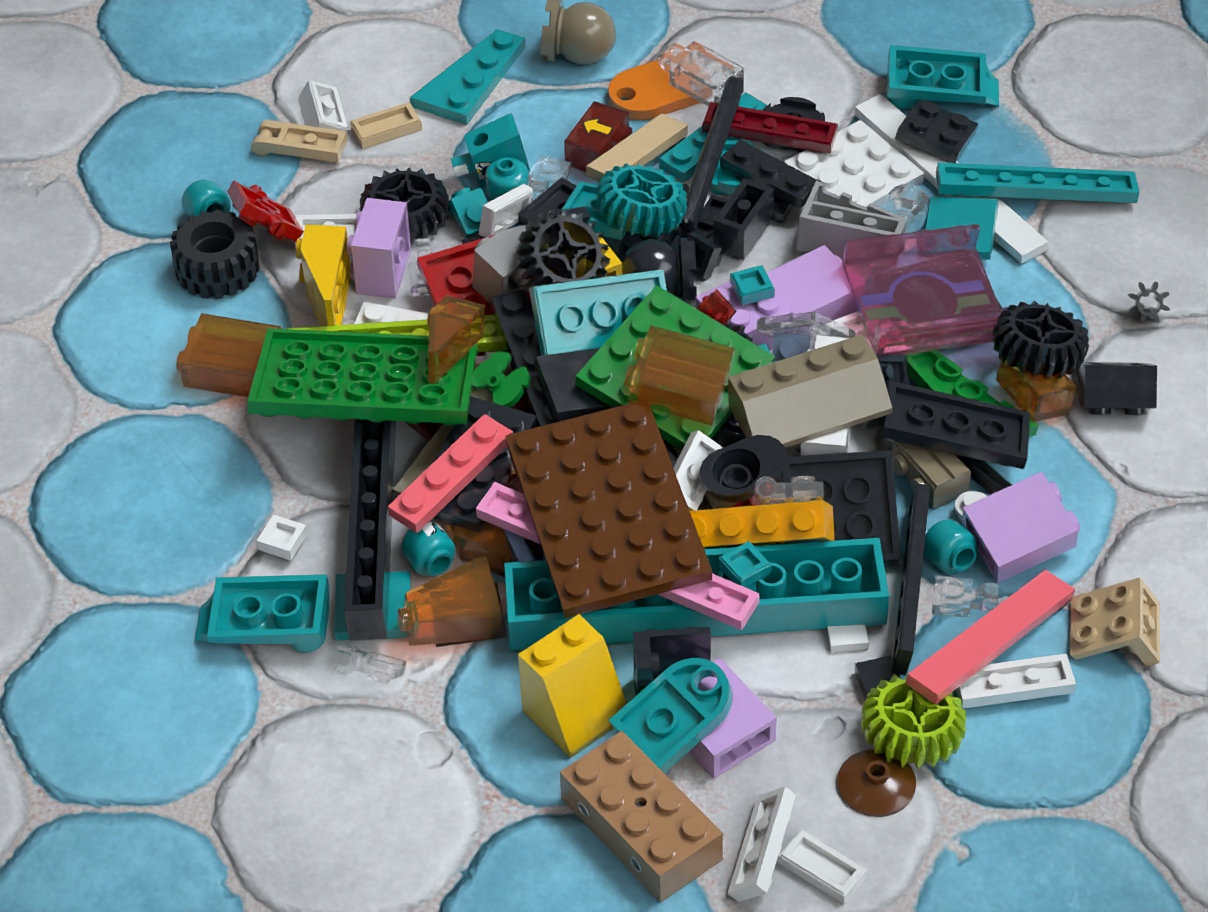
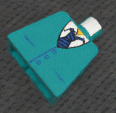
[450,113,532,188]

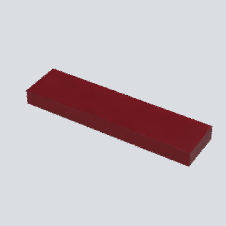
[702,102,838,154]

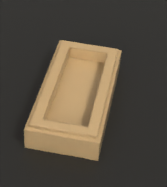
[350,102,422,149]

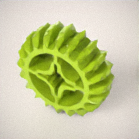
[861,675,967,769]

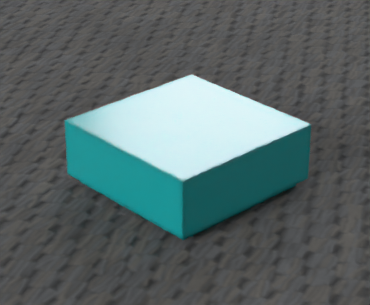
[730,265,775,305]
[718,541,771,587]

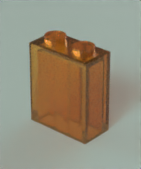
[176,313,281,397]
[624,325,735,426]

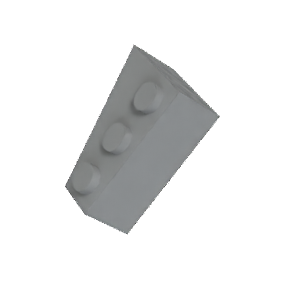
[796,180,907,271]

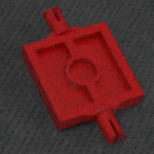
[227,180,304,242]

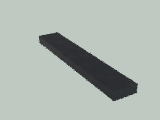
[891,483,930,676]

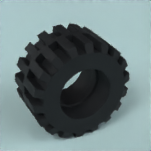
[170,210,260,299]

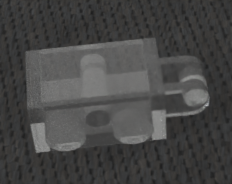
[657,41,744,107]

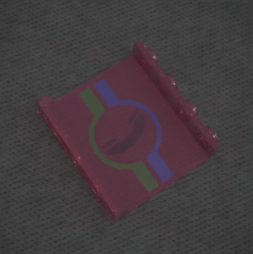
[842,224,1008,354]

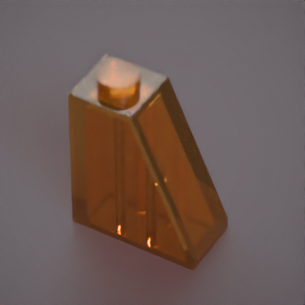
[397,557,502,646]

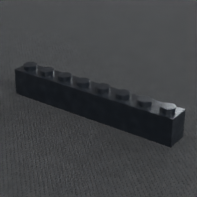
[344,419,396,641]

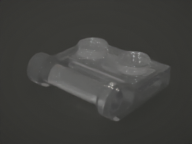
[752,476,824,506]

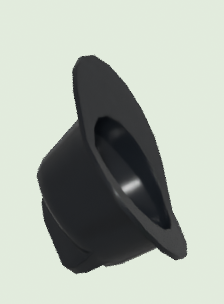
[699,435,787,503]

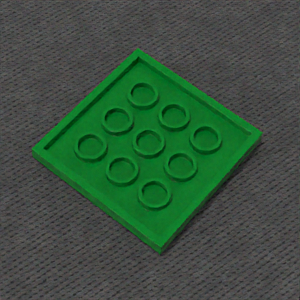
[575,285,775,450]

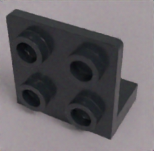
[633,626,711,696]

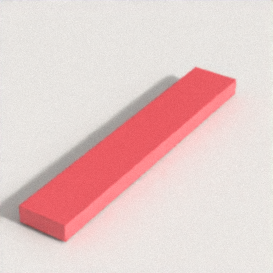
[905,569,1075,705]

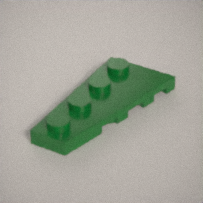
[902,345,1039,437]

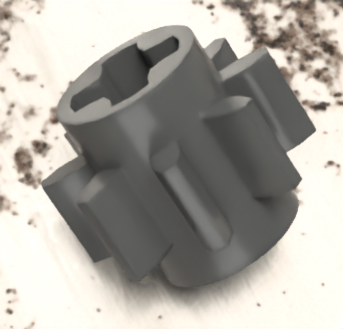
[1128,281,1170,323]

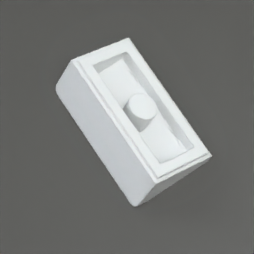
[299,80,349,132]

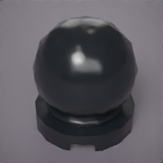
[621,237,697,305]

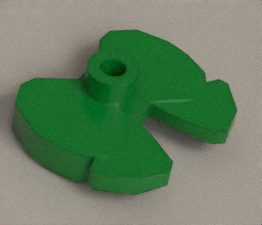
[472,351,530,407]

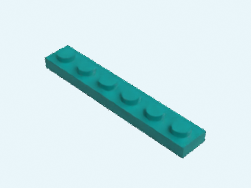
[935,162,1140,203]

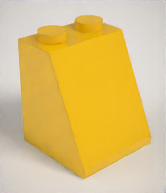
[518,614,627,758]

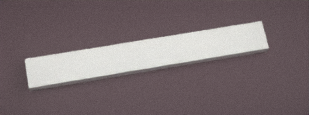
[855,94,1048,264]

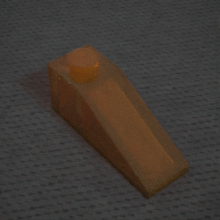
[427,295,484,384]

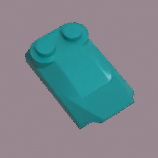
[886,45,999,109]
[195,574,330,653]

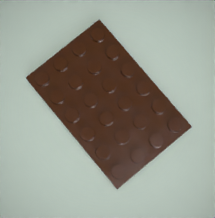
[505,400,713,618]

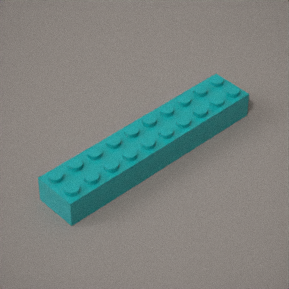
[504,538,889,650]

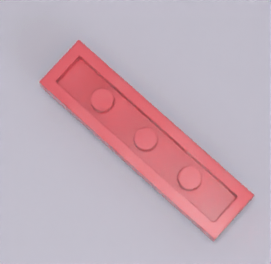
[388,414,513,533]

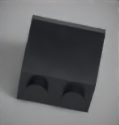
[1077,362,1158,415]

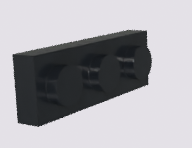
[720,140,820,209]

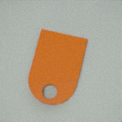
[608,51,713,120]

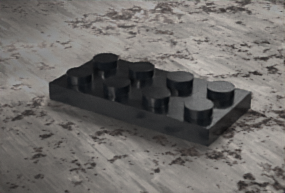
[881,381,1030,469]
[433,396,537,533]

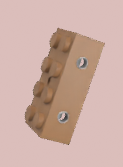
[560,731,723,903]

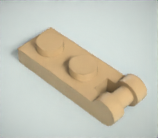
[251,120,348,163]

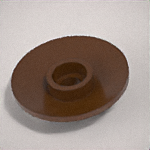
[837,749,916,817]

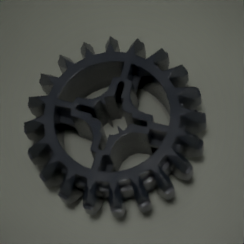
[360,166,450,245]
[515,208,610,288]
[992,301,1089,379]

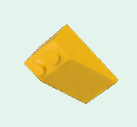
[296,224,351,326]

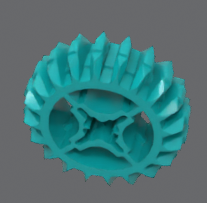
[596,163,687,237]

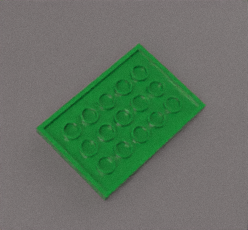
[247,328,478,426]

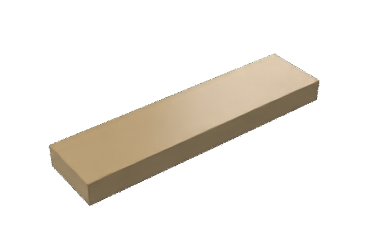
[586,113,688,182]

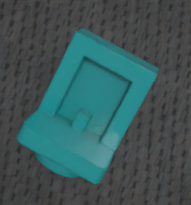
[448,188,488,238]

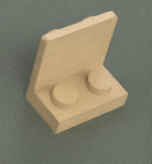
[1070,577,1160,667]

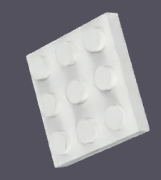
[784,120,924,207]

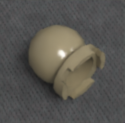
[541,0,617,66]

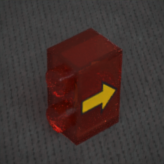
[564,101,632,172]

